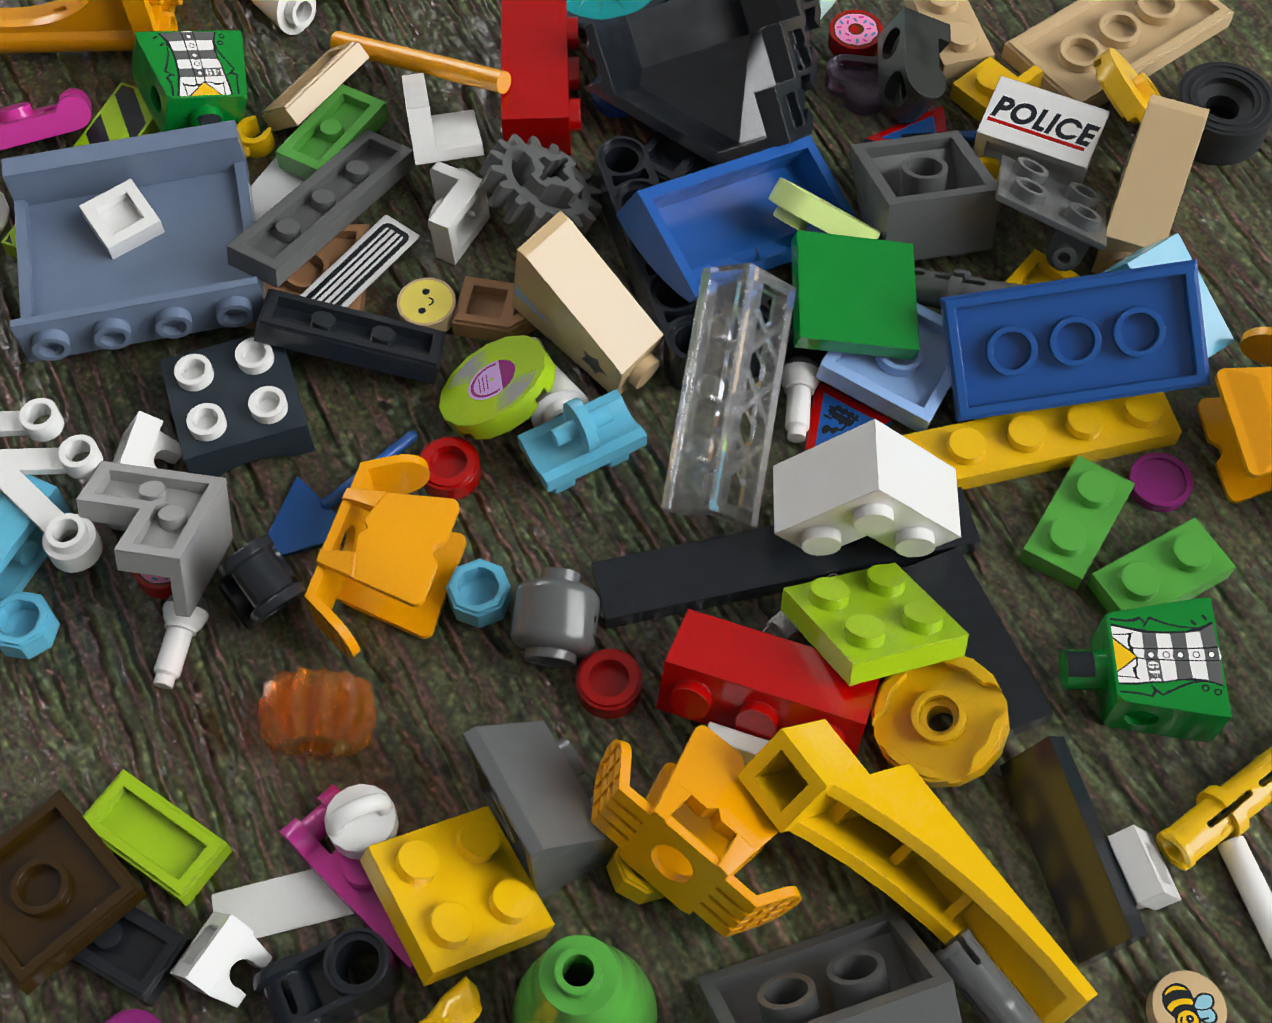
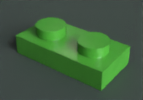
[275,84,389,179]
[1019,455,1135,590]
[1086,518,1236,613]

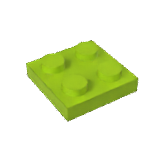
[780,562,969,686]

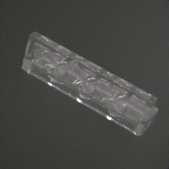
[661,263,796,527]

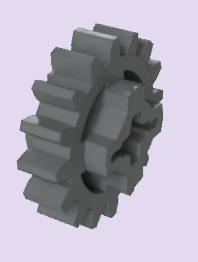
[479,134,602,237]

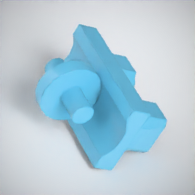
[518,389,647,494]

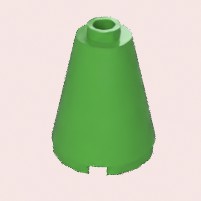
[511,935,657,1023]

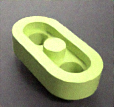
[768,177,881,239]

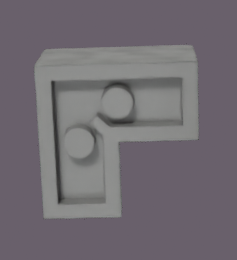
[76,461,233,618]

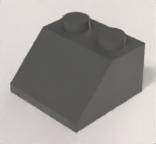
[850,130,1000,261]
[463,720,612,898]

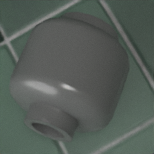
[510,567,600,668]

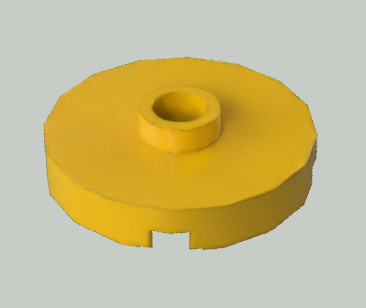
[1093,47,1161,125]
[871,656,1010,788]

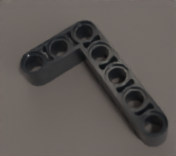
[596,136,828,393]

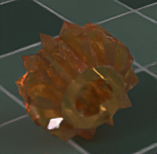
[257,667,376,760]

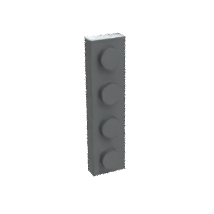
[226,129,414,288]

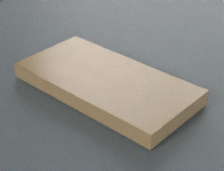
[1001,0,1234,107]

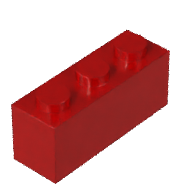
[501,0,581,155]
[656,609,880,757]

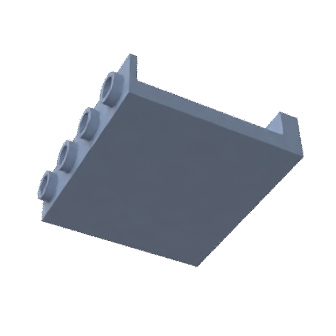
[1,120,266,363]

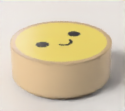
[397,278,457,332]

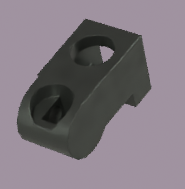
[877,7,951,123]

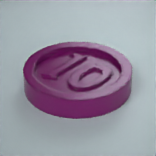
[1127,452,1193,512]

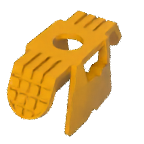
[1197,327,1272,504]
[304,454,467,659]
[591,725,802,938]

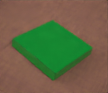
[791,230,920,360]

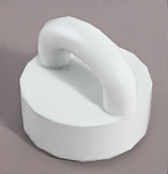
[324,784,399,860]

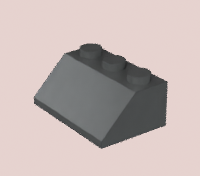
[696,909,962,1023]

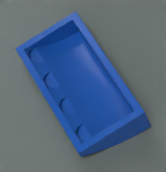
[616,135,857,302]

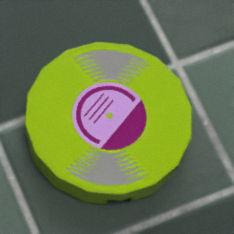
[439,335,556,440]

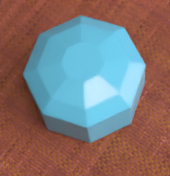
[446,558,513,628]
[0,591,60,660]

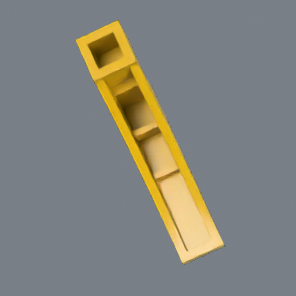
[737,719,1098,1023]

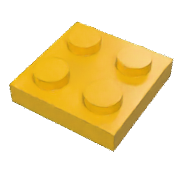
[360,806,555,987]

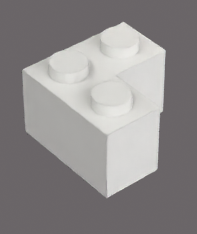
[773,419,961,558]

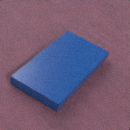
[940,259,1211,421]

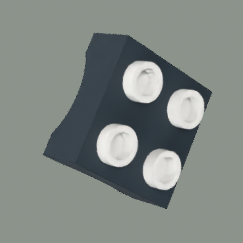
[159,334,316,477]

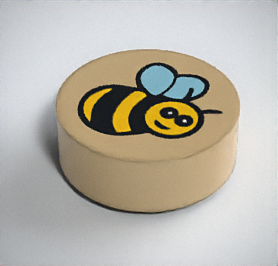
[1146,970,1227,1023]

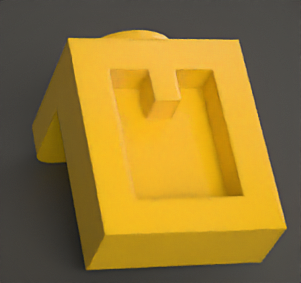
[949,56,1044,122]

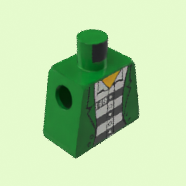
[131,30,247,132]
[1059,598,1232,742]

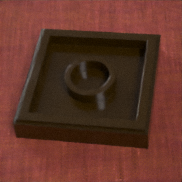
[0,789,148,995]

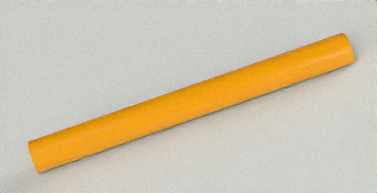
[330,31,511,94]

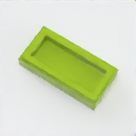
[83,769,233,907]

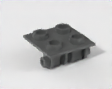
[995,155,1107,271]

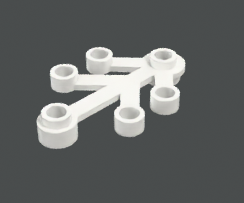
[0,398,103,573]

